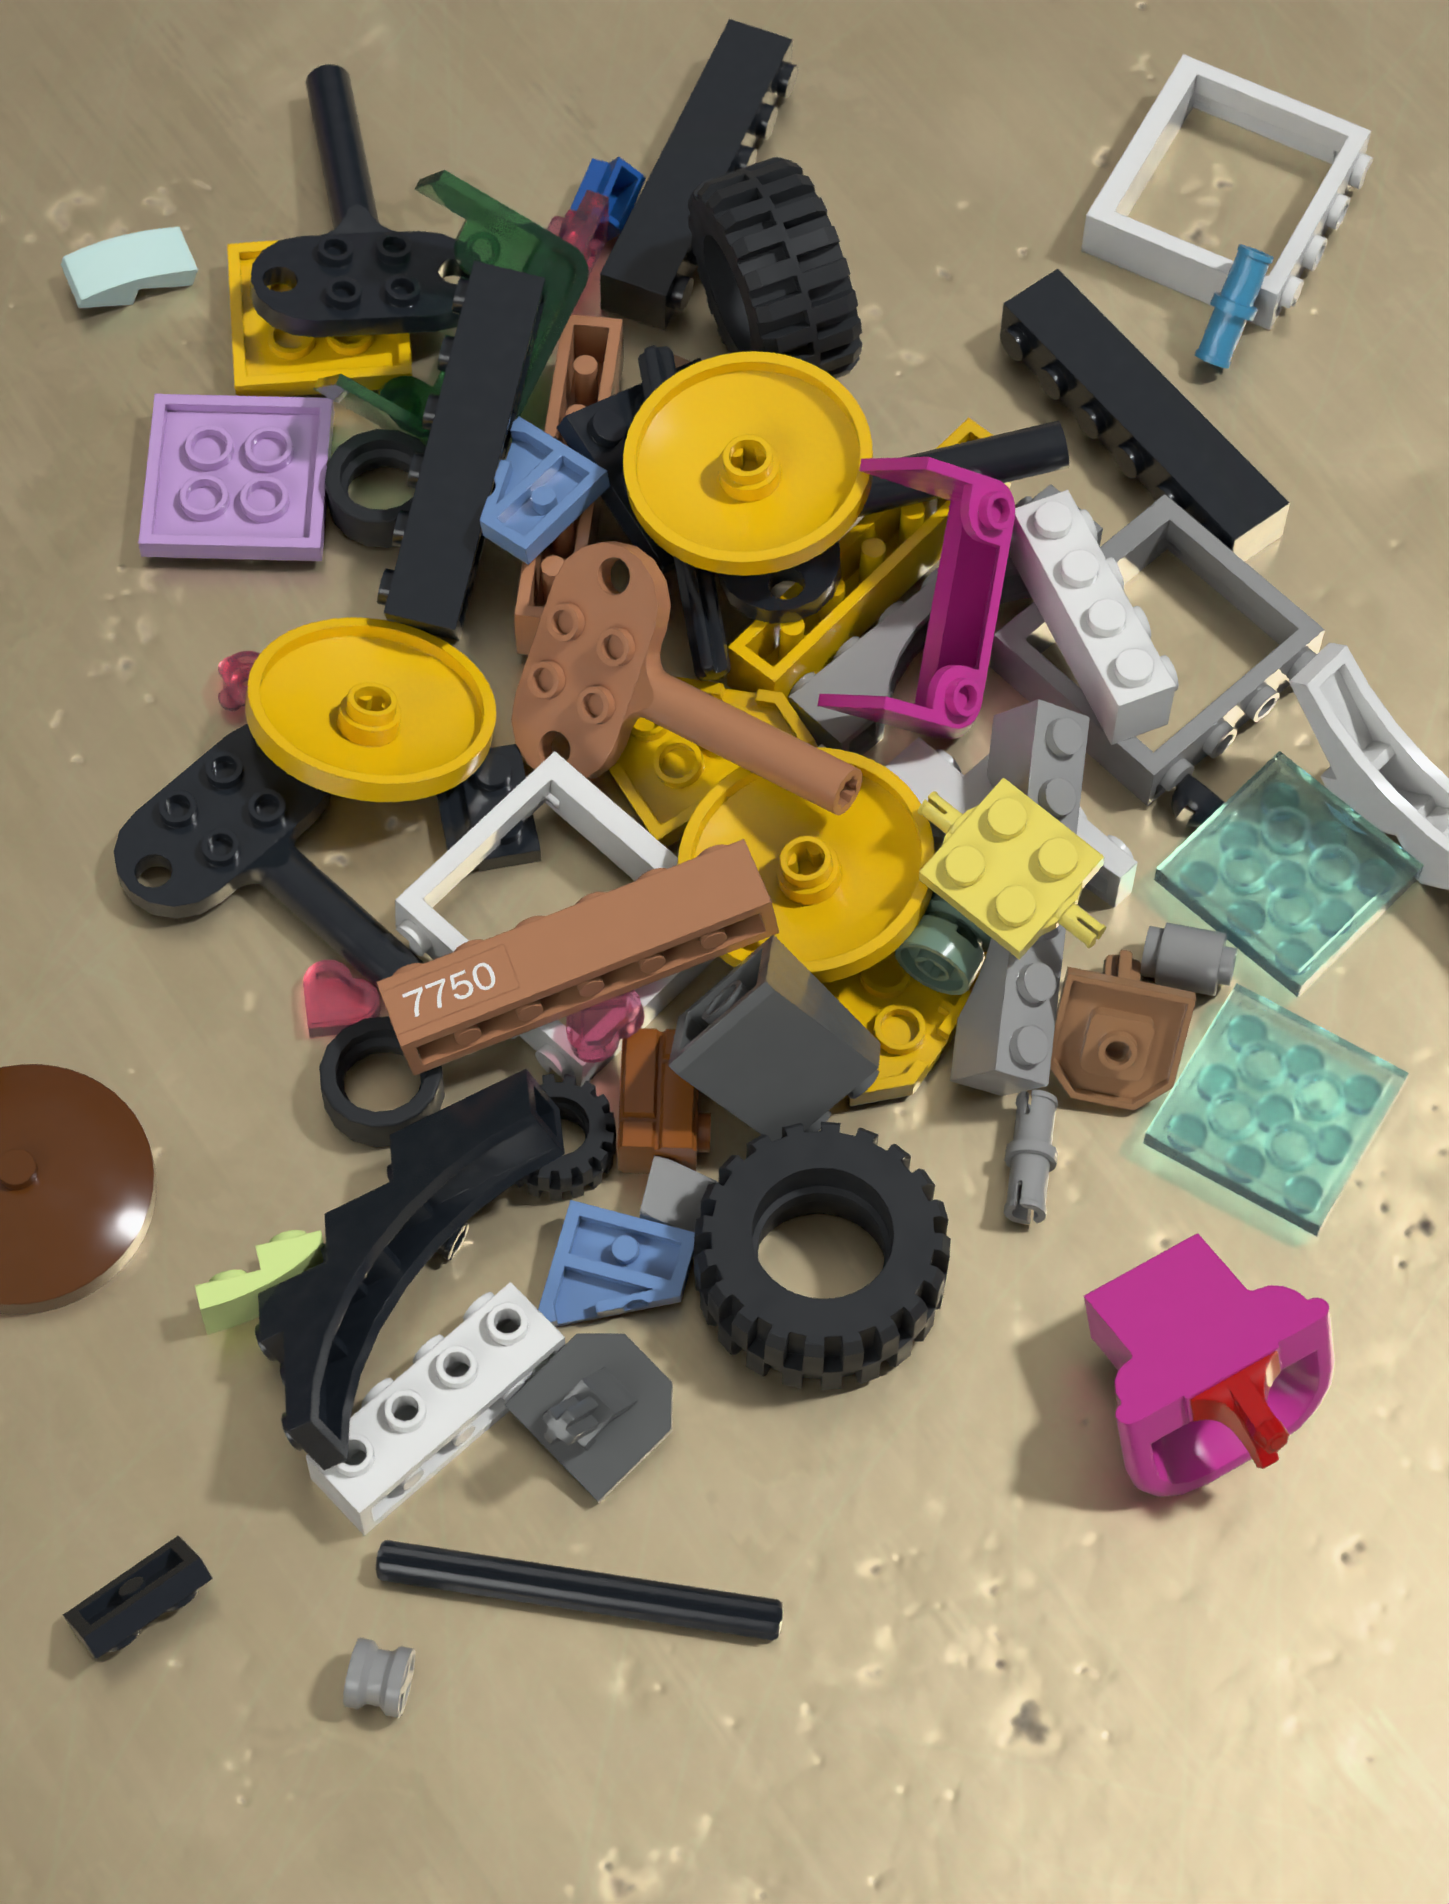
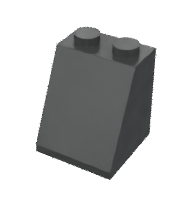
[668,935,881,1142]

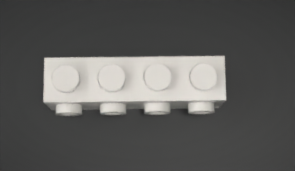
[1009,490,1179,745]
[306,1282,565,1536]

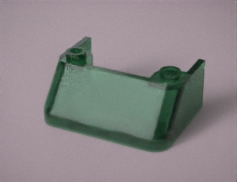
[313,170,589,446]

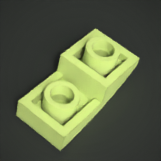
[195,1230,324,1335]

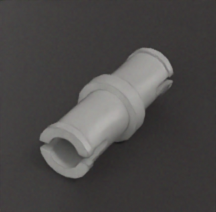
[1004,1089,1058,1224]

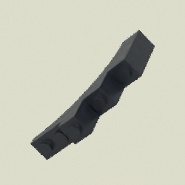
[255,1069,565,1471]

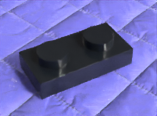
[63,1535,213,1659]

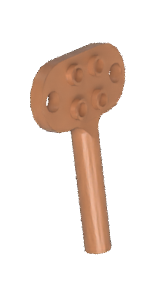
[511,541,862,815]

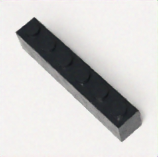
[600,19,798,331]
[377,261,548,641]
[1000,269,1290,562]

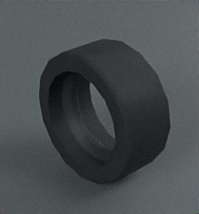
[325,429,426,548]
[319,1016,445,1147]

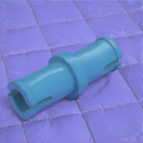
[1194,244,1274,369]

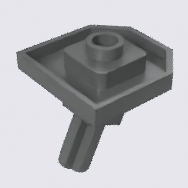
[504,1333,673,1503]

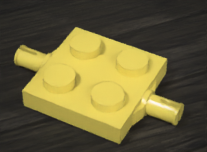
[918,777,1106,960]

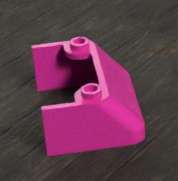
[817,457,1015,739]

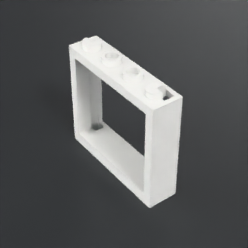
[1081,54,1373,330]
[395,751,715,1087]

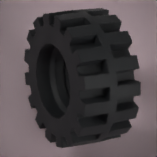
[515,1074,616,1201]

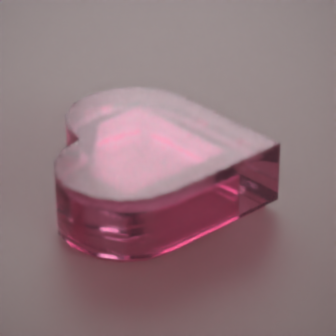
[303,960,381,1038]
[566,990,645,1063]

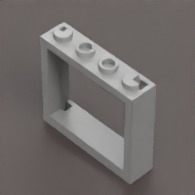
[990,494,1325,806]

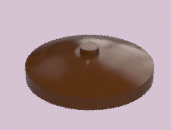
[0,1064,157,1315]

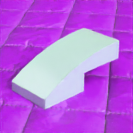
[61,227,198,308]

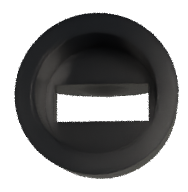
[1171,773,1227,828]

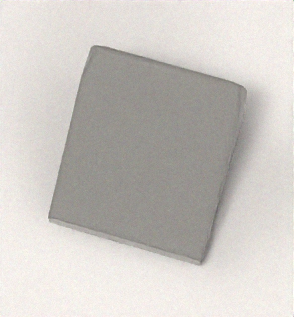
[640,1155,718,1232]

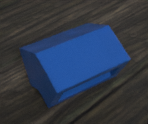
[568,157,646,244]

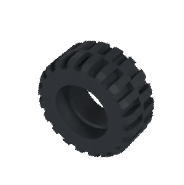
[688,157,862,379]
[694,1122,951,1390]

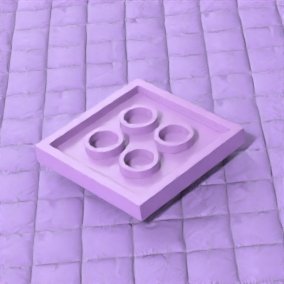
[138,394,335,561]

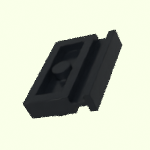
[436,744,541,871]

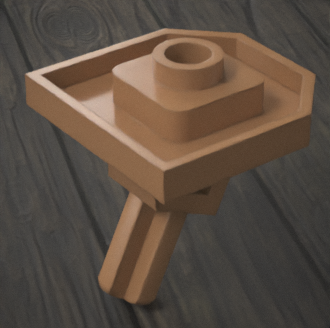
[1050,950,1196,1111]

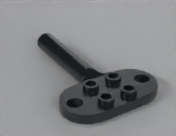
[250,64,481,337]
[717,421,1070,624]
[114,724,424,991]

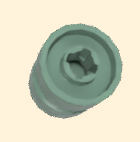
[895,891,991,995]

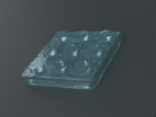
[1154,751,1424,997]
[1143,983,1409,1237]

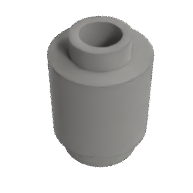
[1140,923,1237,996]

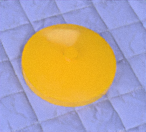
[623,351,873,576]
[245,617,496,802]
[678,747,936,983]

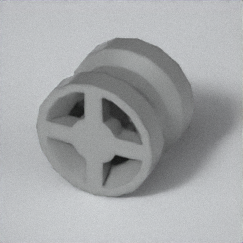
[343,1637,416,1718]

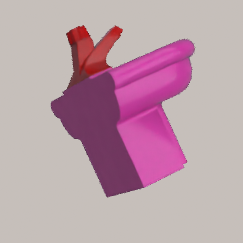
[1084,1233,1335,1497]

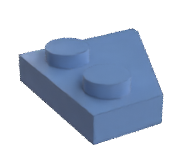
[480,416,610,565]
[538,1200,695,1327]

